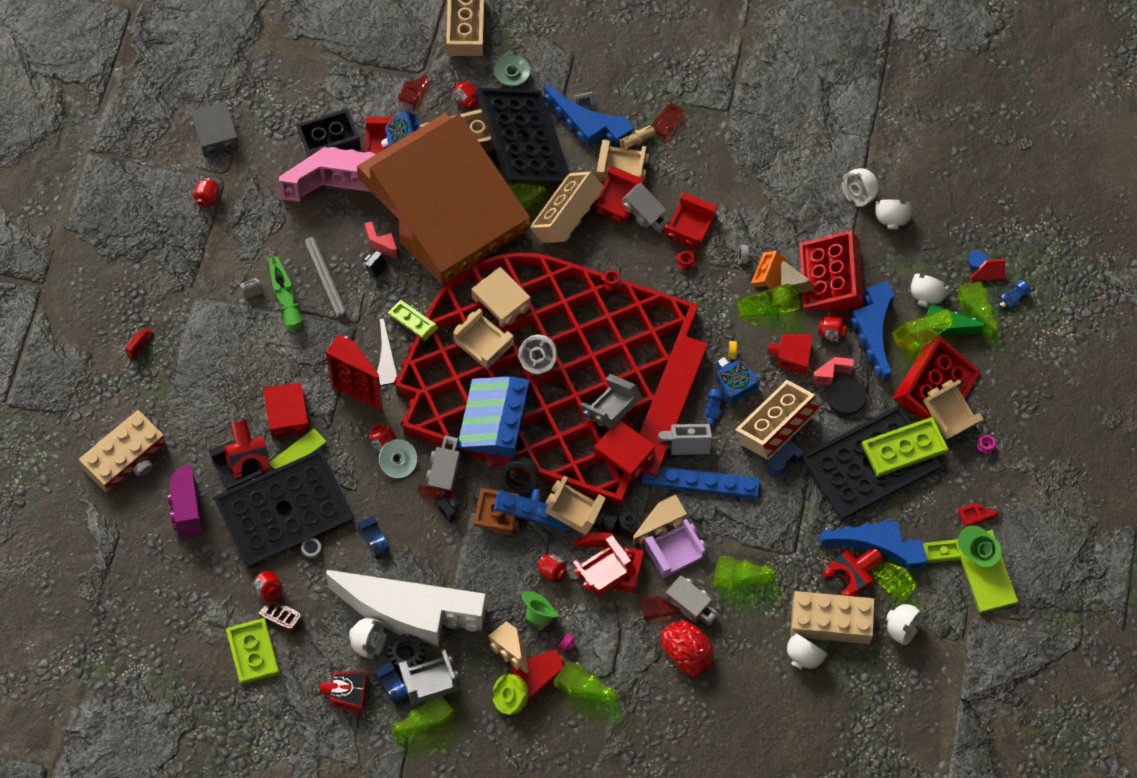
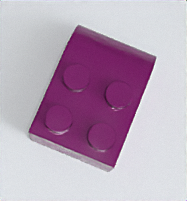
[168,465,203,537]

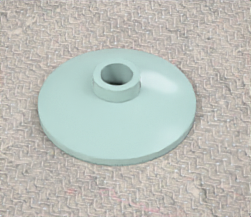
[379,439,417,478]

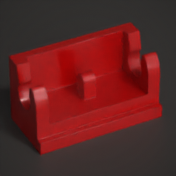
[614,548,644,594]

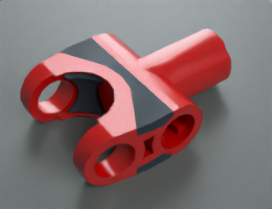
[224,419,270,481]
[822,548,883,597]

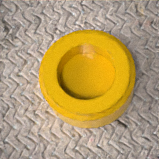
[729,341,737,360]

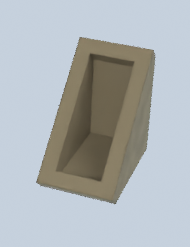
[781,261,815,295]

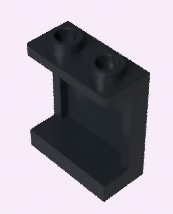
[209,439,264,491]

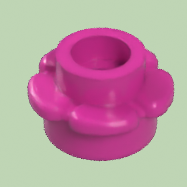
[977,435,996,454]
[558,633,576,652]

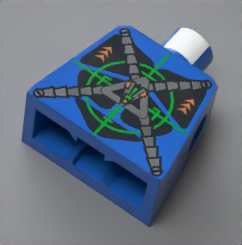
[381,109,421,149]
[716,357,761,406]

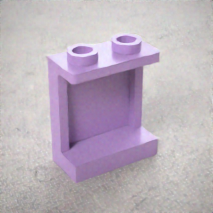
[644,519,707,579]

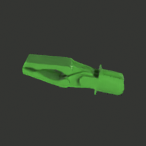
[268,256,303,333]

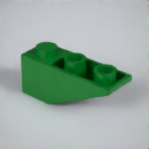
[921,304,984,337]

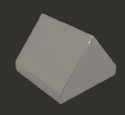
[574,92,595,111]
[240,278,263,299]

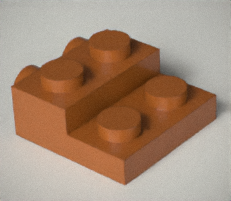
[473,488,519,536]

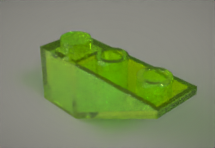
[957,281,999,339]
[737,283,800,318]
[892,309,954,356]
[712,556,777,589]
[554,660,618,704]
[391,696,455,739]

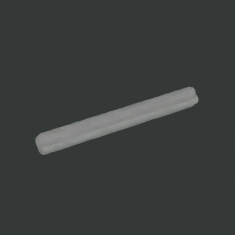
[305,237,346,318]

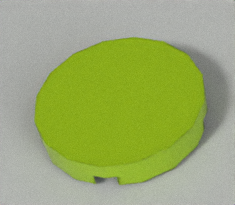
[493,674,528,715]

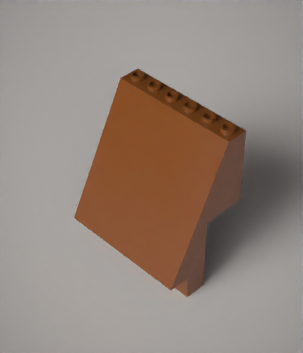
[357,113,530,284]

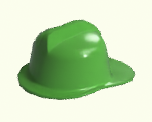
[958,526,1002,567]
[522,591,559,630]

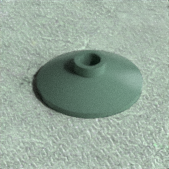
[494,55,530,87]

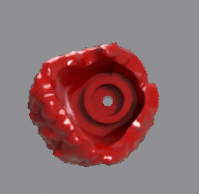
[661,620,714,678]

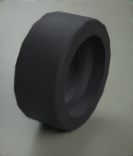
[501,456,540,496]

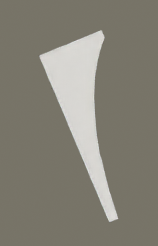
[377,319,397,385]

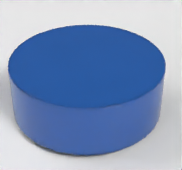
[968,251,987,270]

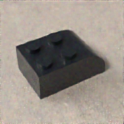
[296,108,361,157]

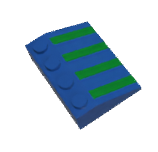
[457,377,529,458]

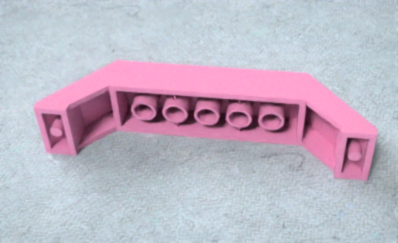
[279,147,376,202]

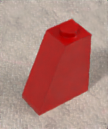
[511,650,565,707]

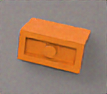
[751,251,790,294]

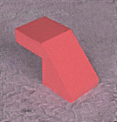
[365,222,397,259]
[812,357,854,386]

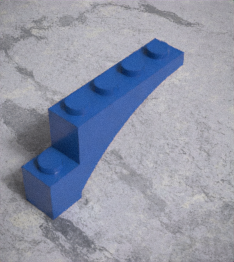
[543,84,634,148]
[850,281,895,383]
[819,520,927,572]

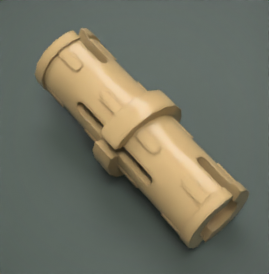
[619,125,655,150]

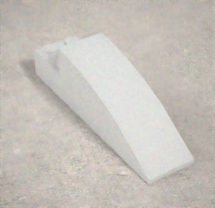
[326,570,486,647]

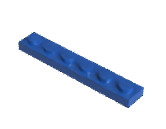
[641,467,760,499]

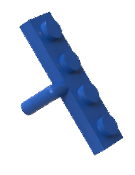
[494,489,570,532]

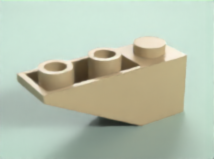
[633,495,687,546]
[488,621,529,673]

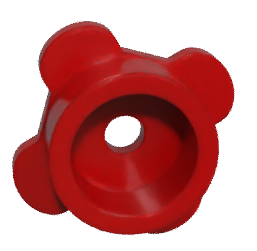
[676,251,696,270]
[601,270,623,290]

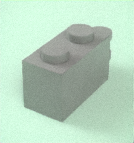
[621,183,670,233]
[658,424,712,455]
[426,435,461,492]
[665,576,719,626]

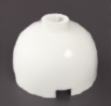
[842,168,879,206]
[875,200,913,230]
[911,274,950,308]
[518,334,557,374]
[886,604,923,645]
[349,618,387,659]
[787,632,828,670]

